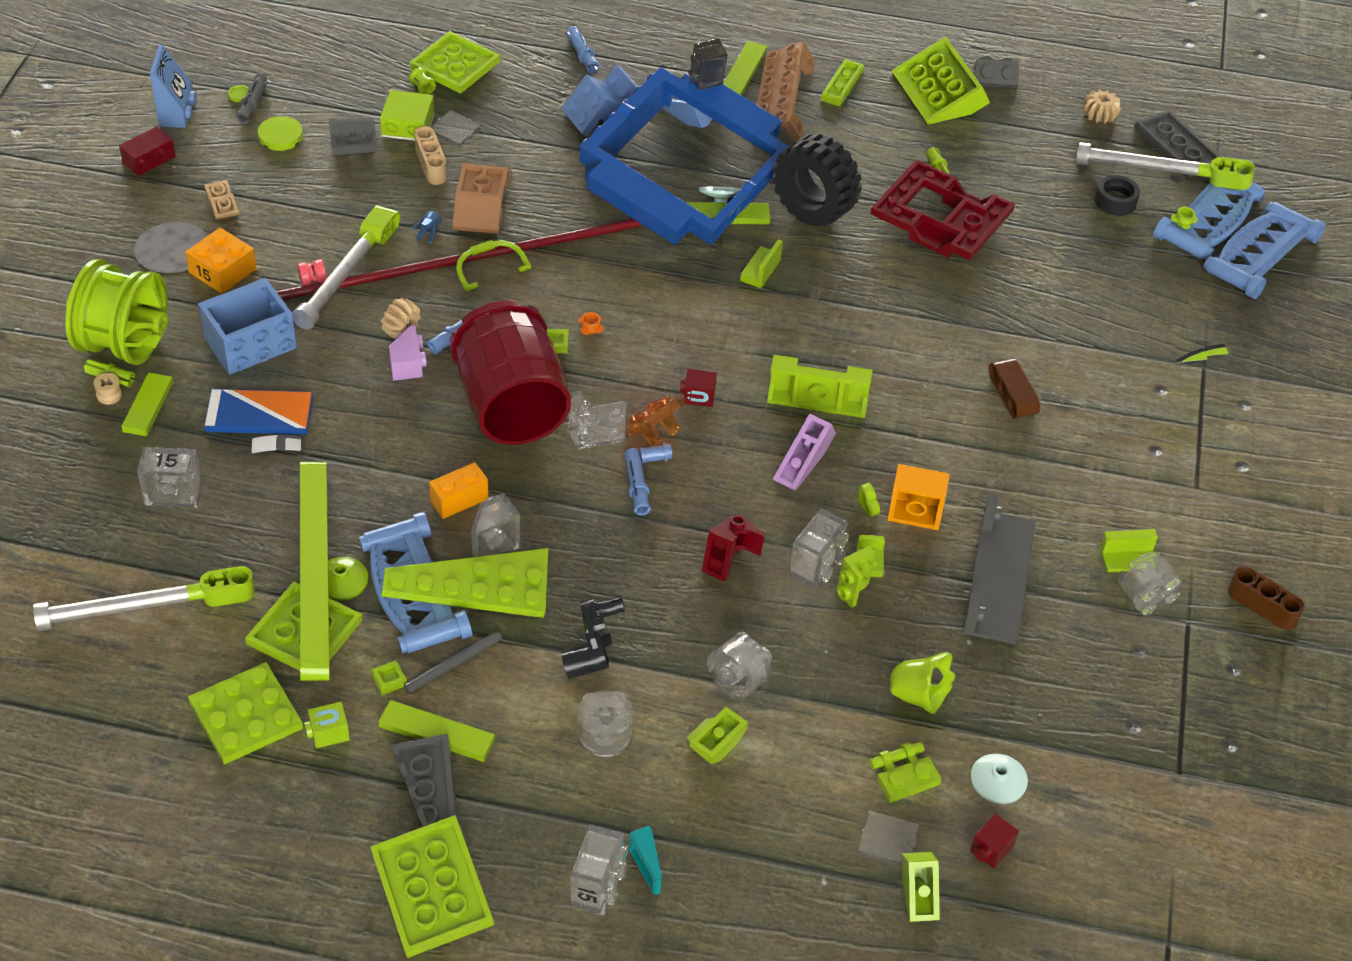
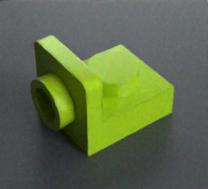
[856,535,885,578]

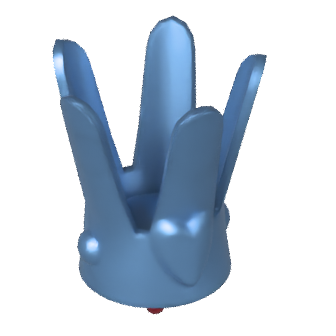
[412,211,442,244]

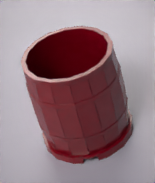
[450,300,571,445]

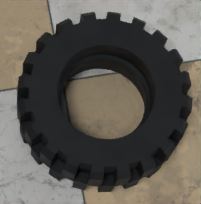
[773,134,862,226]

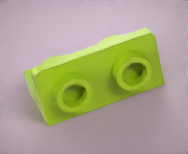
[836,546,876,608]

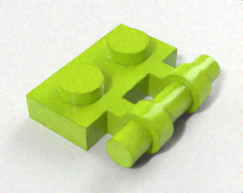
[868,741,942,803]

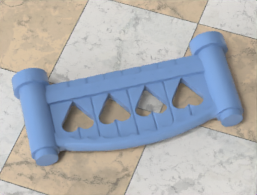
[1153,177,1266,260]
[1204,202,1326,299]
[359,511,473,653]

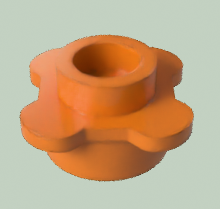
[578,312,604,335]

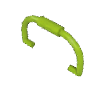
[456,240,531,291]

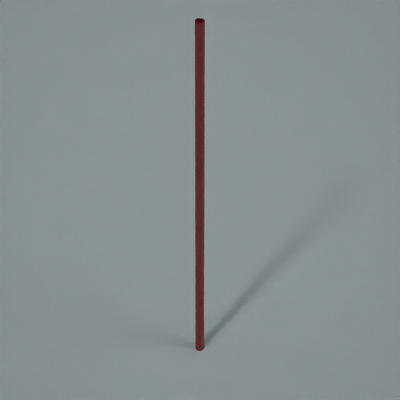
[276,219,640,300]

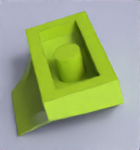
[686,707,748,764]

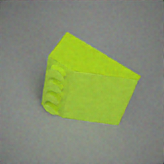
[891,36,990,125]

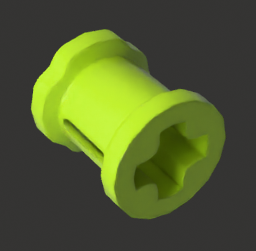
[409,68,436,94]

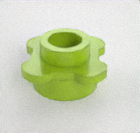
[1171,206,1198,229]

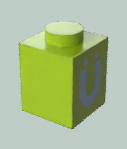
[304,702,350,749]

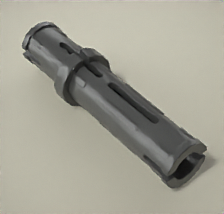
[235,74,268,124]

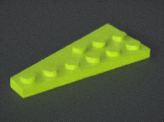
[381,548,548,618]

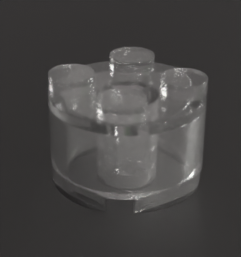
[1118,552,1182,615]
[707,632,772,699]
[577,690,634,757]

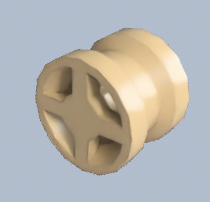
[93,373,122,405]

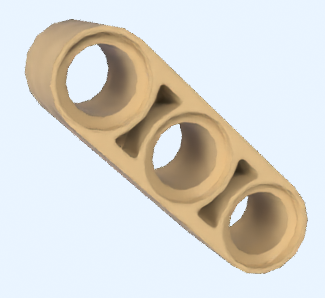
[414,126,447,185]

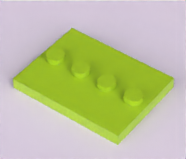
[370,815,495,958]

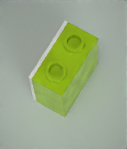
[380,90,435,141]

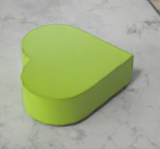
[857,483,880,517]

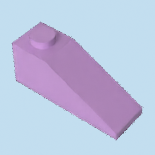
[773,414,836,491]

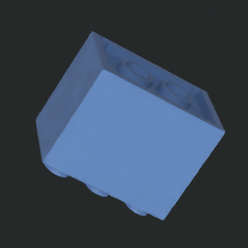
[198,278,297,375]

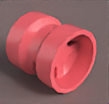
[297,259,326,286]

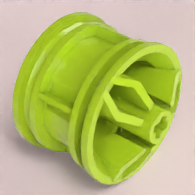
[65,259,168,365]

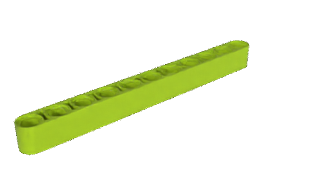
[300,462,329,681]

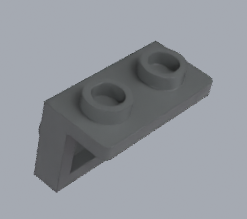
[974,57,1019,88]
[329,117,377,155]

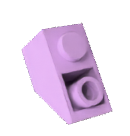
[389,325,426,381]

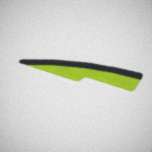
[1176,344,1229,362]

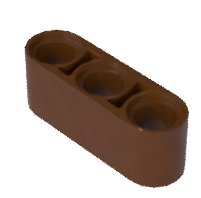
[989,358,1040,419]
[1228,566,1305,630]

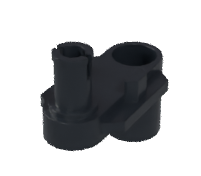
[562,595,626,679]

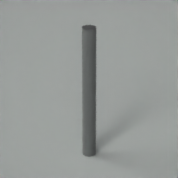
[404,630,502,694]

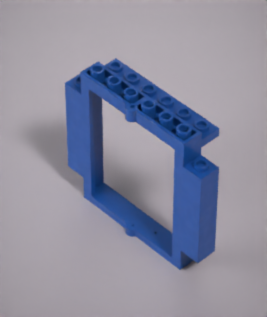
[579,67,789,245]

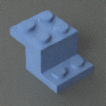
[561,65,638,136]

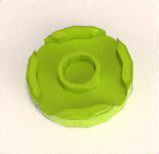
[257,116,303,151]

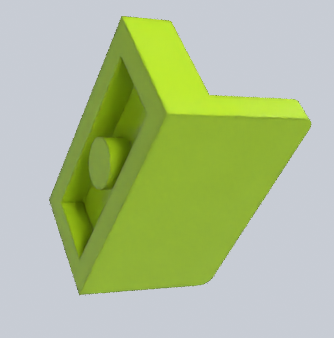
[740,239,783,288]
[1099,529,1158,572]

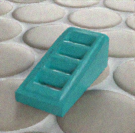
[628,826,662,895]

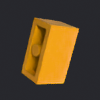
[429,462,489,519]

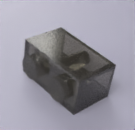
[688,38,728,91]

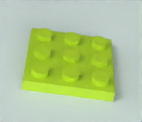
[410,31,500,94]
[245,581,363,671]
[188,662,303,765]

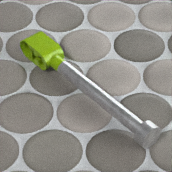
[1076,142,1255,190]
[292,205,401,330]
[33,566,255,631]

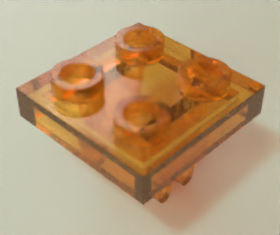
[621,395,686,446]

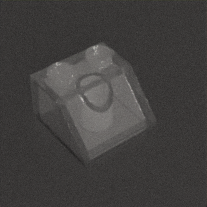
[471,493,521,557]

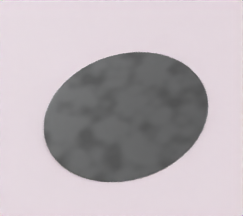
[134,222,208,273]

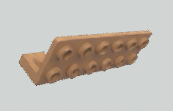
[757,41,815,143]

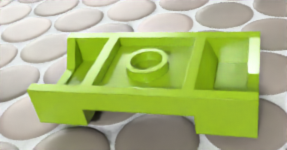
[767,355,873,418]

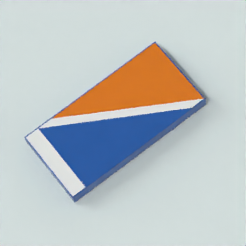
[204,389,313,435]

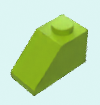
[902,852,940,922]

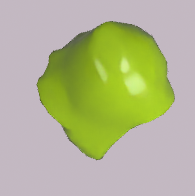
[890,652,956,714]

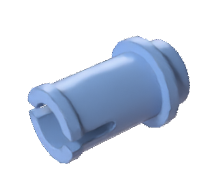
[640,442,672,464]

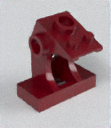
[701,514,765,582]

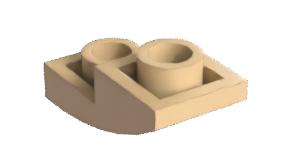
[204,180,239,220]

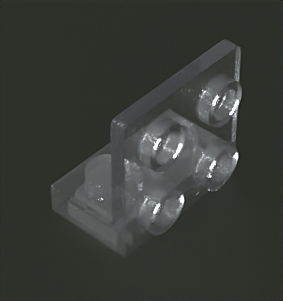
[568,391,628,449]

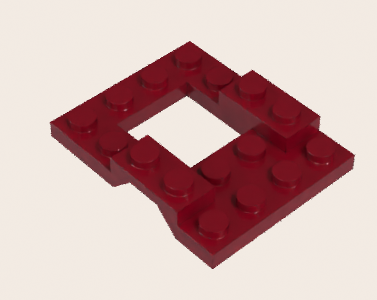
[870,159,1015,261]

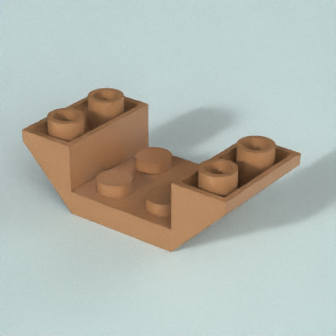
[453,163,512,234]

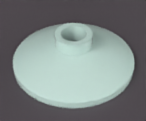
[699,187,741,203]
[970,754,1028,804]

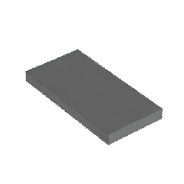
[1134,110,1220,179]

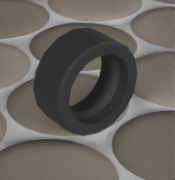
[1095,175,1140,216]

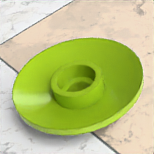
[328,557,369,601]

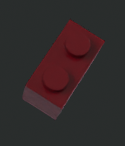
[119,126,176,176]

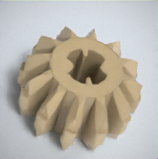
[1084,89,1121,124]
[381,297,421,339]

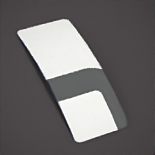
[252,435,301,454]

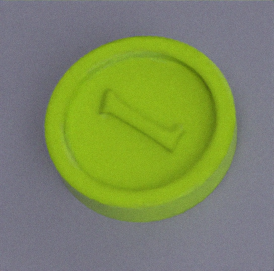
[228,85,249,102]

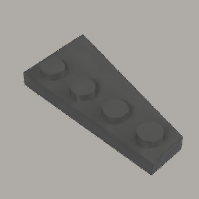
[391,734,458,827]

